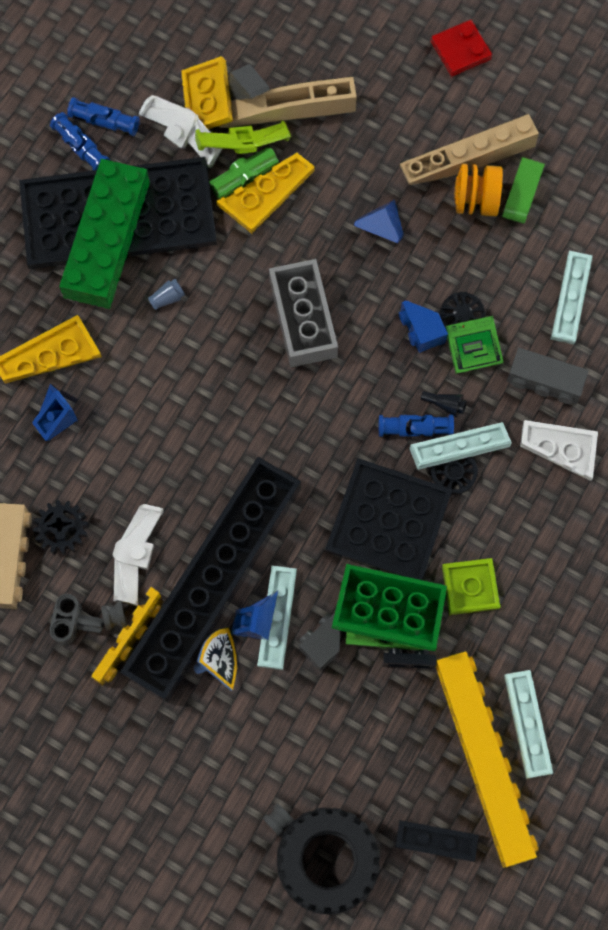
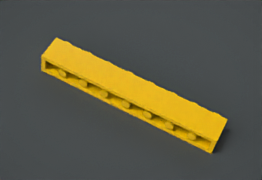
[435,651,538,868]

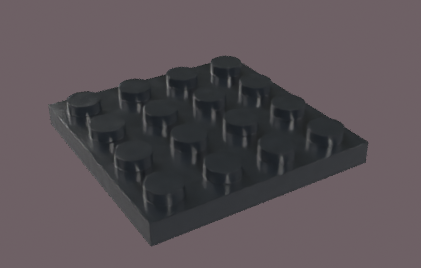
[325,458,452,580]

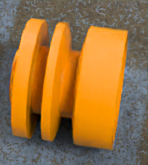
[454,163,503,217]

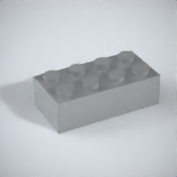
[269,259,338,367]

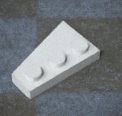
[520,420,598,481]

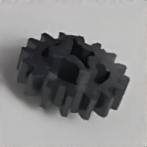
[33,500,89,556]

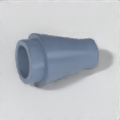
[148,279,185,310]

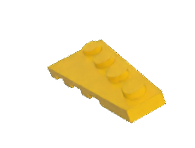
[217,153,315,234]
[0,315,102,384]
[91,587,164,686]

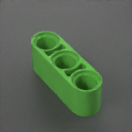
[502,157,545,224]

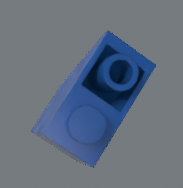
[399,300,448,353]

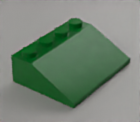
[332,564,447,652]

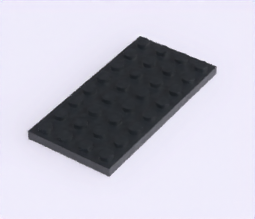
[19,157,217,269]

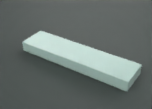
[550,251,592,345]
[410,422,512,470]
[257,566,297,670]
[504,670,553,779]

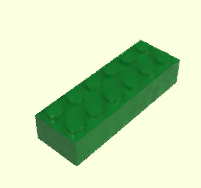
[59,159,150,309]

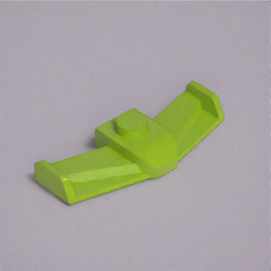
[195,120,291,154]

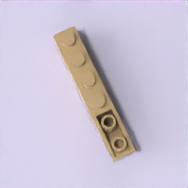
[219,77,357,128]
[400,114,539,185]

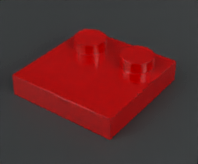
[430,19,492,77]

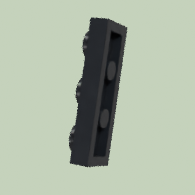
[395,820,479,862]

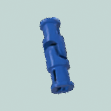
[67,97,140,136]
[50,112,110,171]
[378,415,454,437]

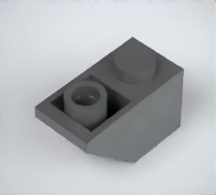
[299,612,340,672]

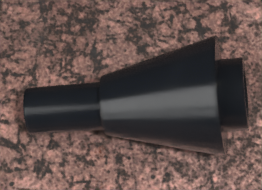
[421,391,467,418]

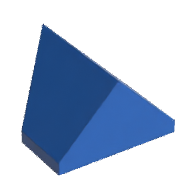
[354,200,404,243]
[32,384,78,441]
[231,591,278,640]

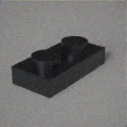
[382,649,436,669]

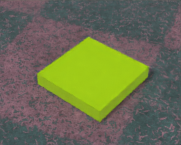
[442,558,501,615]

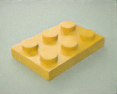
[181,56,233,129]

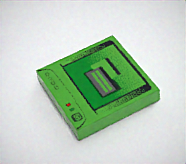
[445,316,504,374]

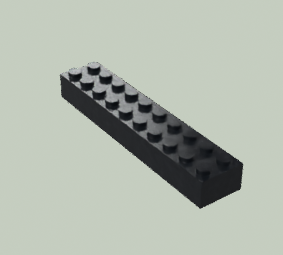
[120,457,301,704]

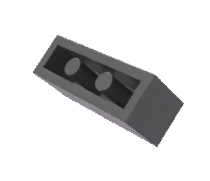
[506,347,589,404]

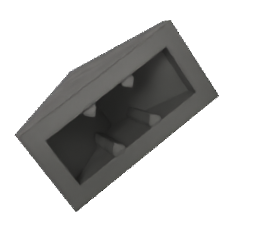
[229,64,270,100]

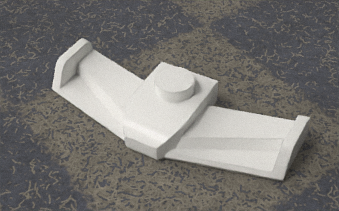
[139,95,222,168]
[113,504,164,607]

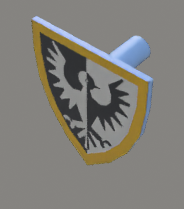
[194,628,237,690]

